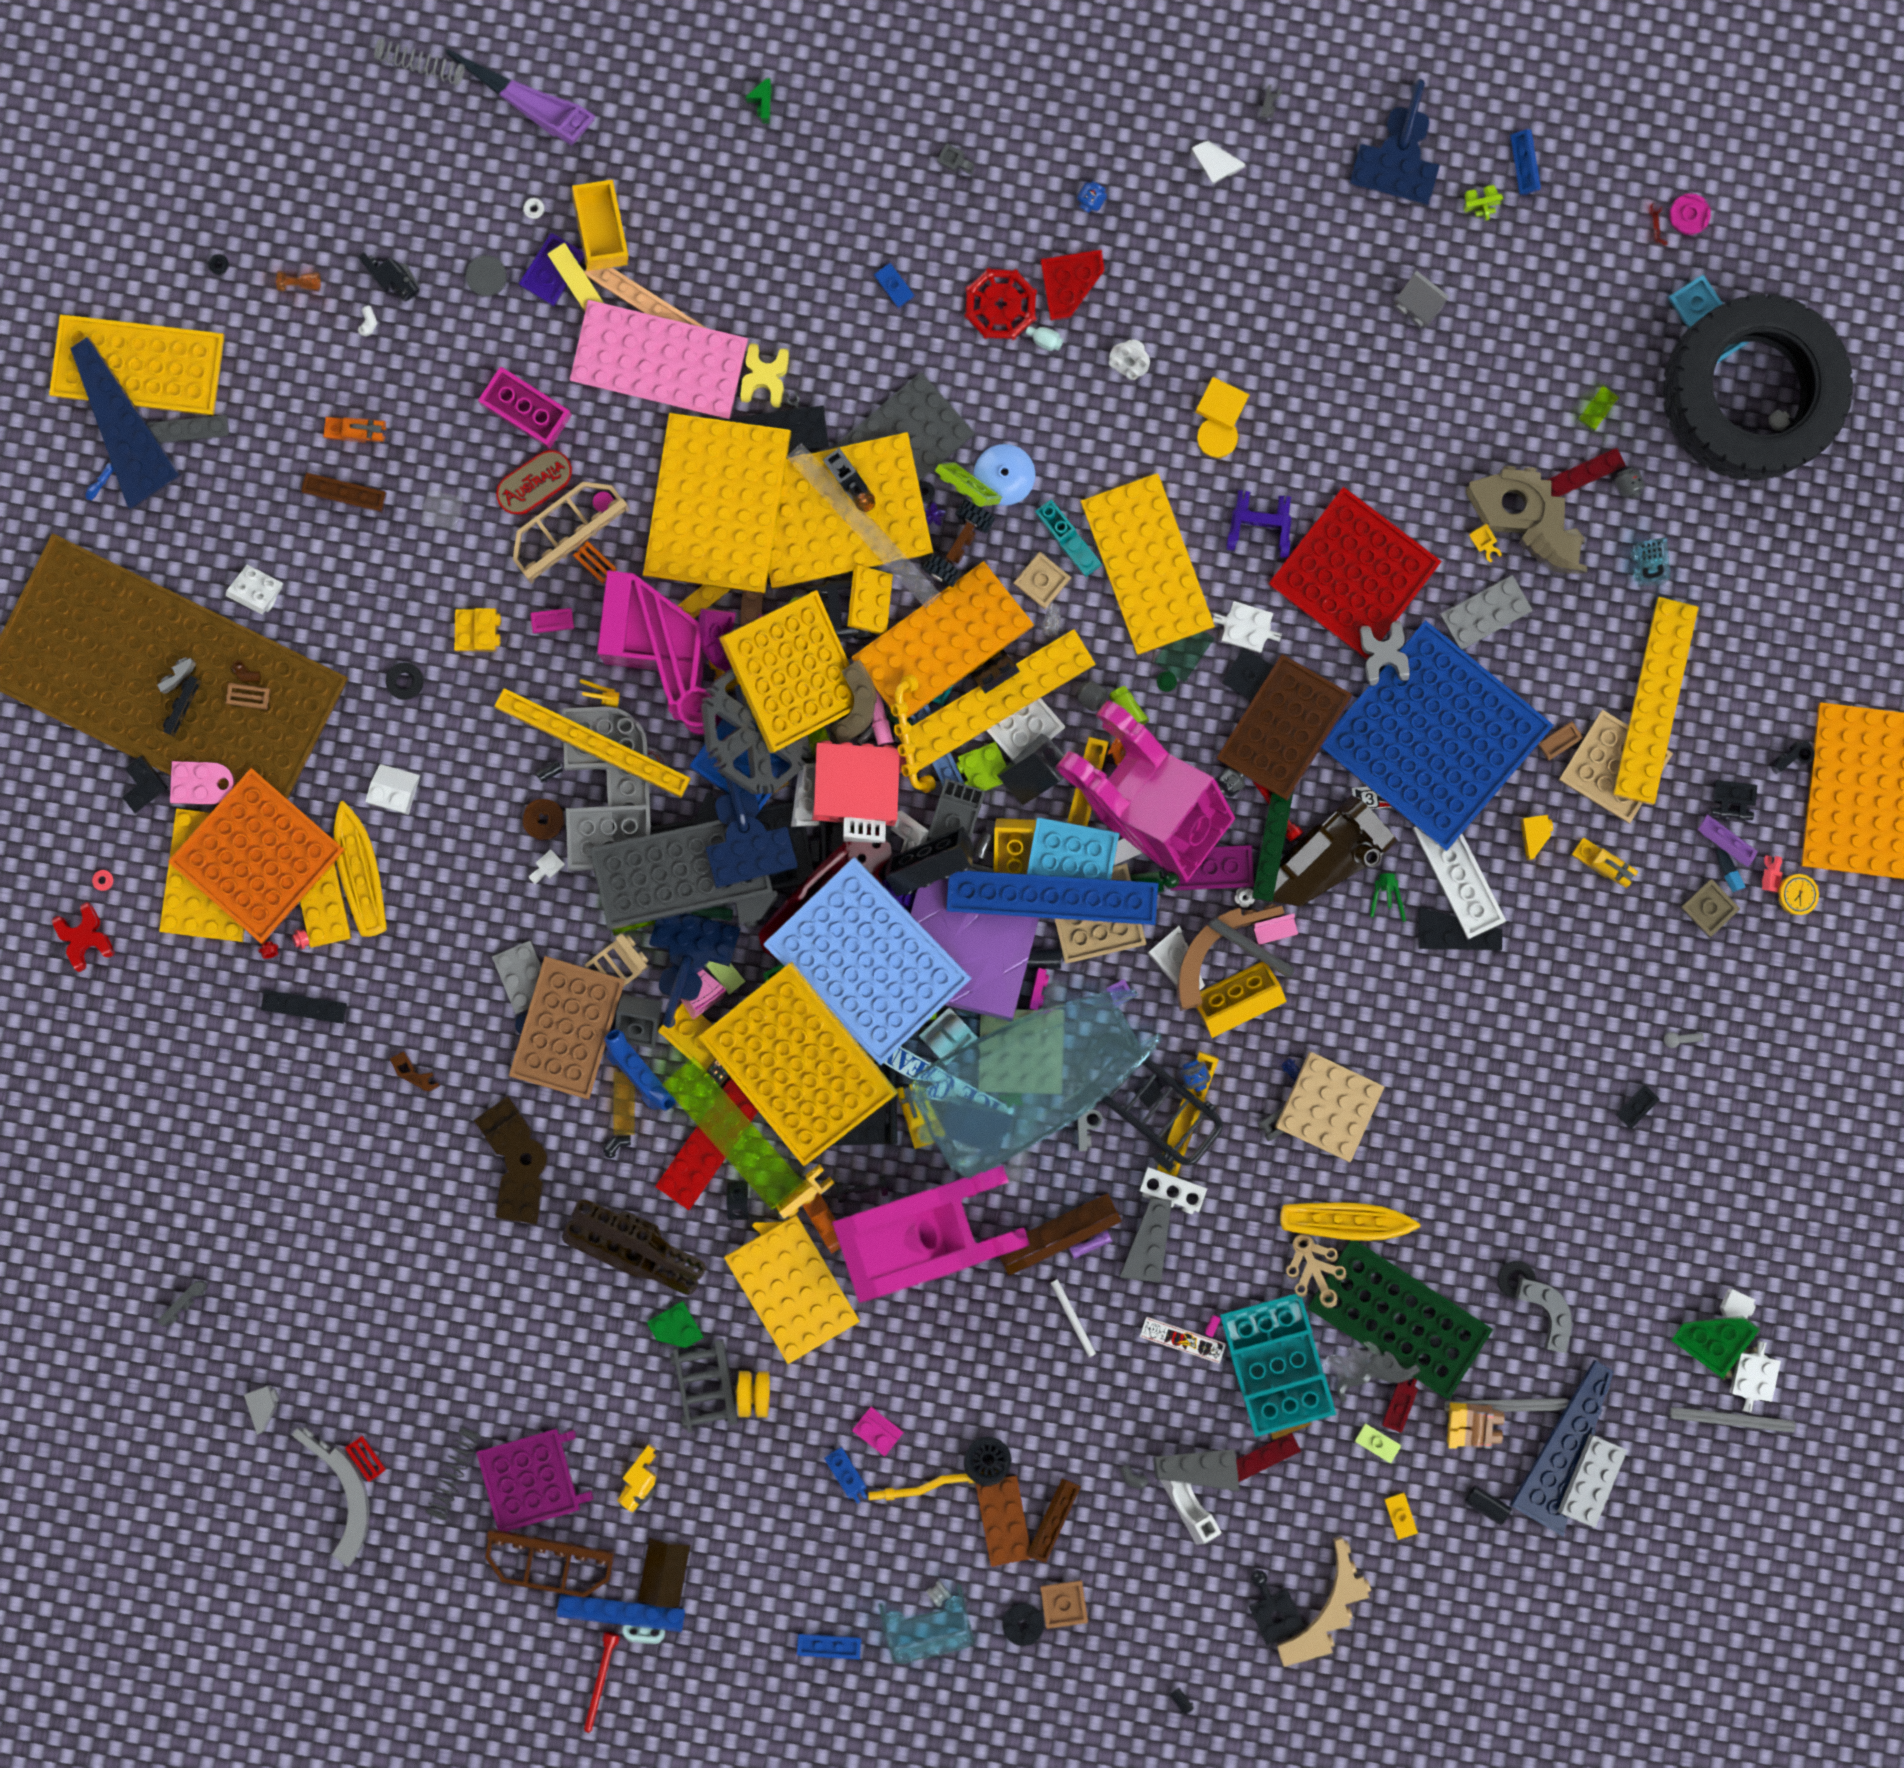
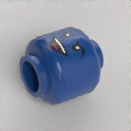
[1077,180,1107,213]

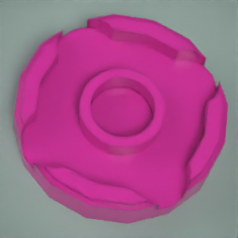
[1669,193,1711,235]

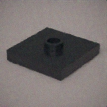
[1222,647,1274,702]

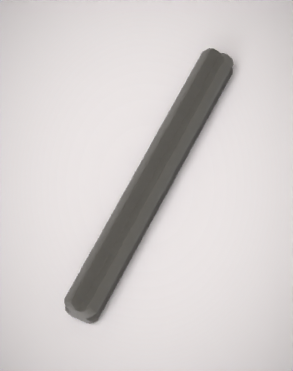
[1208,917,1294,977]

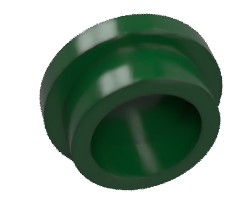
[1156,671,1177,692]

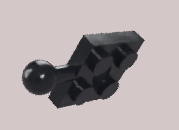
[1249,1570,1305,1645]

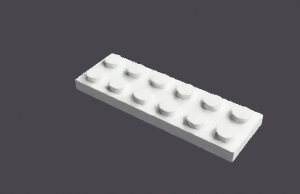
[1413,827,1506,940]

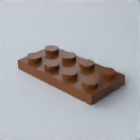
[975,1475,1032,1567]

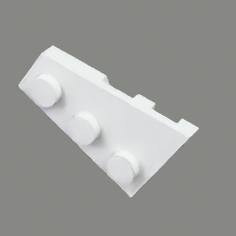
[791,764,819,827]
[1148,926,1205,990]

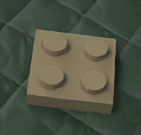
[1680,879,1740,938]

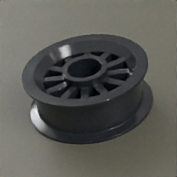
[964,1437,1011,1486]

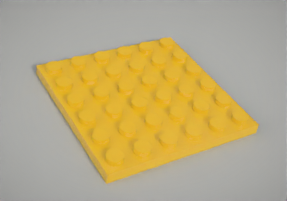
[719,590,854,753]

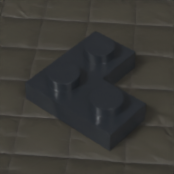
[122,755,168,813]

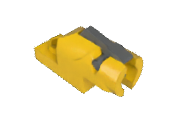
[1571,837,1638,888]
[896,1083,935,1149]
[617,1444,657,1513]

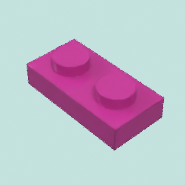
[1028,968,1049,1010]

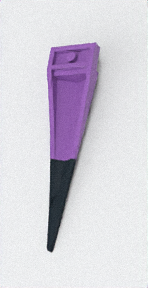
[446,49,595,146]

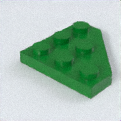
[1671,1316,1760,1379]

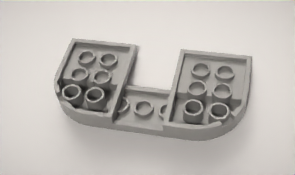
[562,707,651,871]

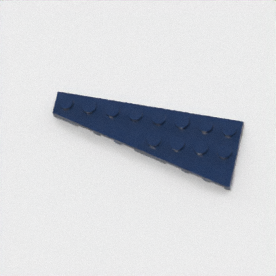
[70,337,181,509]
[1510,1360,1614,1537]

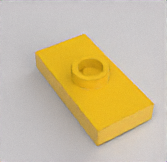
[1384,1492,1418,1540]

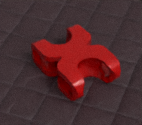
[52,902,115,972]

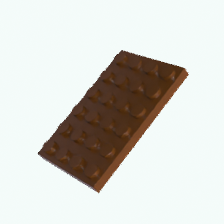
[1216,654,1353,801]

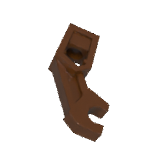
[390,1051,440,1091]

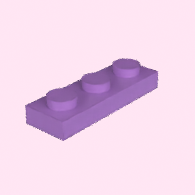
[1698,814,1758,867]

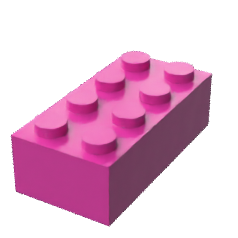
[478,366,572,450]

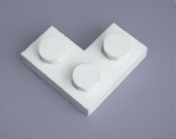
[891,811,929,852]

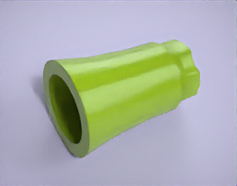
[1109,686,1150,725]

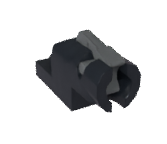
[358,252,420,302]

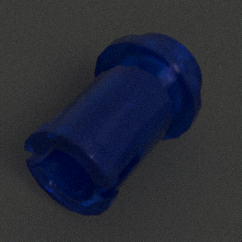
[1281,1058,1301,1082]

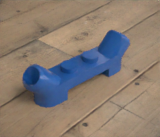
[604,1030,676,1111]

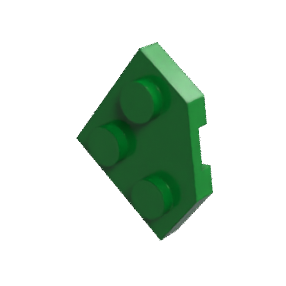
[647,1301,704,1348]

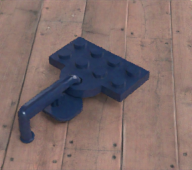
[1349,79,1440,206]
[705,774,798,889]
[649,913,741,1028]

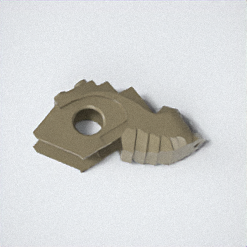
[1465,466,1587,574]

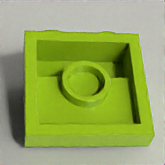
[956,741,1006,791]

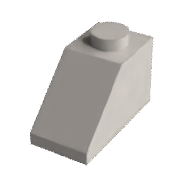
[244,1385,279,1434]

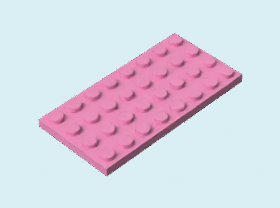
[570,300,748,419]

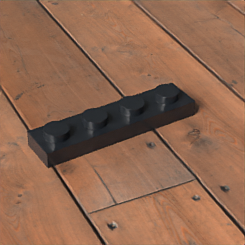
[261,990,347,1024]

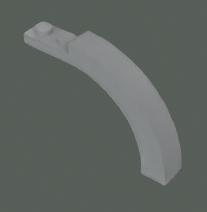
[292,1427,370,1567]

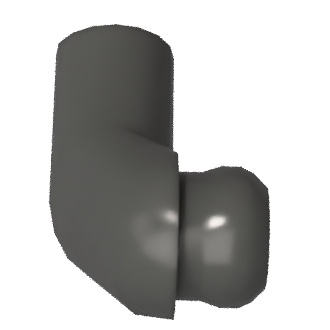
[1119,1464,1148,1489]

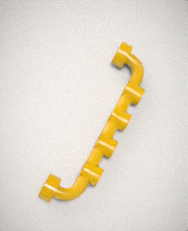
[890,675,936,793]

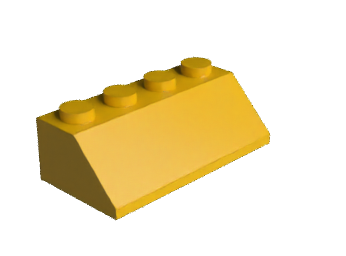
[1196,962,1287,1038]

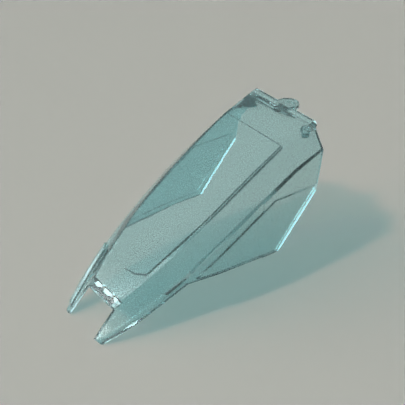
[911,989,1162,1179]

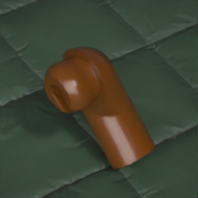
[232,660,261,682]

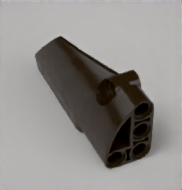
[1273,795,1398,907]

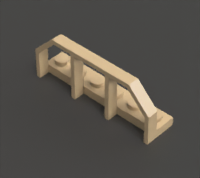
[513,482,630,584]

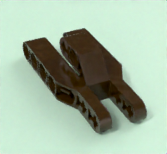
[562,1199,706,1295]

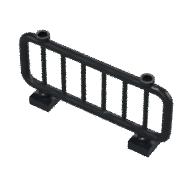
[1072,1032,1223,1173]

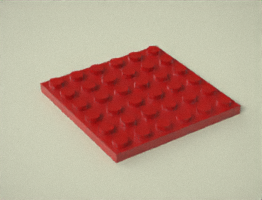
[1268,487,1442,660]

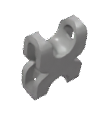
[1360,621,1410,686]

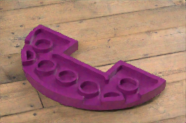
[699,608,765,672]

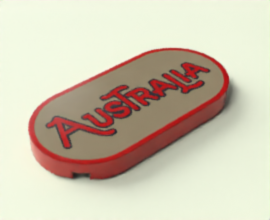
[496,450,572,515]

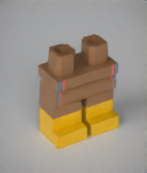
[1447,1403,1505,1449]

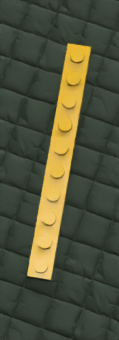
[494,688,691,798]

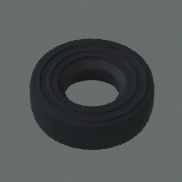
[386,662,424,700]
[1498,1261,1536,1299]

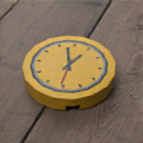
[1778,874,1819,915]

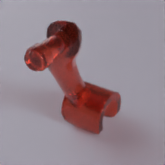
[1648,202,1668,246]

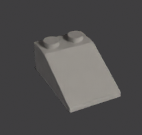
[1394,271,1449,329]

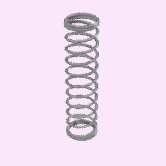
[374,38,464,85]

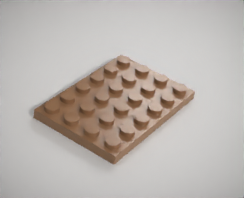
[509,956,625,1100]

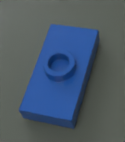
[874,263,915,309]

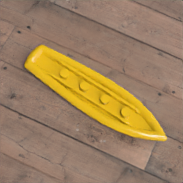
[333,801,387,937]
[1280,1202,1421,1241]

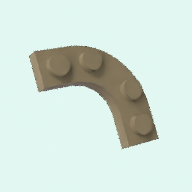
[831,660,877,744]

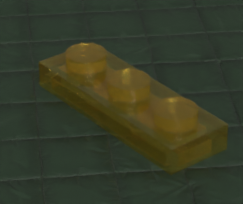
[614,1072,635,1135]

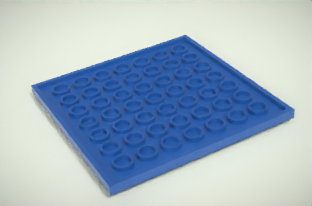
[1321,620,1554,852]

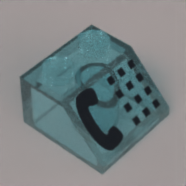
[1632,537,1671,587]

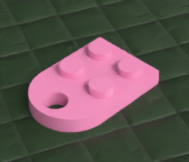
[170,761,235,805]

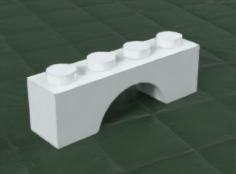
[1160,1480,1222,1545]

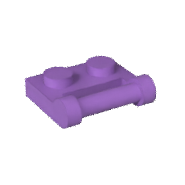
[1069,1230,1112,1259]

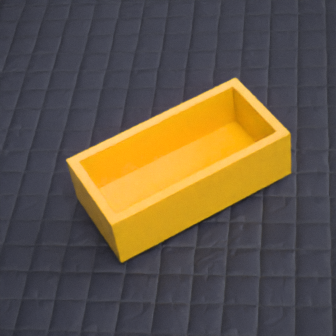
[572,180,628,271]

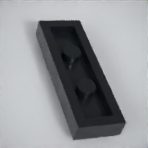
[163,676,202,737]

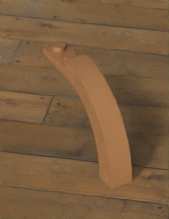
[1177,904,1284,1011]

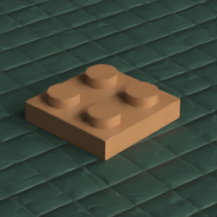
[1040,1580,1088,1629]

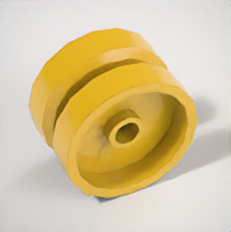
[736,1371,770,1418]

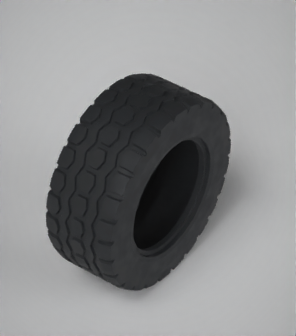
[1662,294,1853,481]

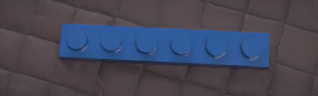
[557,1594,685,1632]

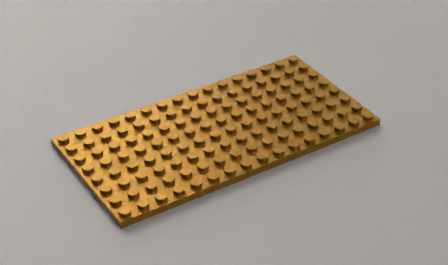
[0,533,349,799]

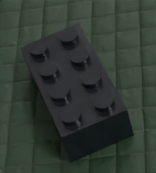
[885,827,974,897]

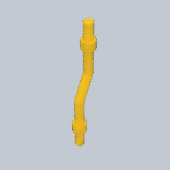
[868,1471,991,1501]

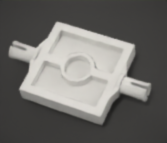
[1213,601,1282,653]
[1730,1341,1781,1413]

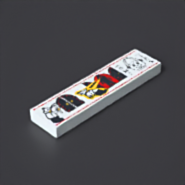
[1140,1317,1226,1364]

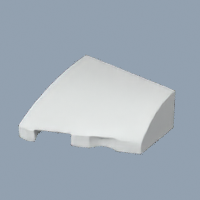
[1191,141,1246,185]

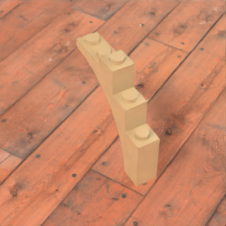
[1276,1537,1371,1667]

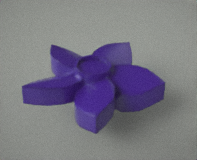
[925,503,946,526]

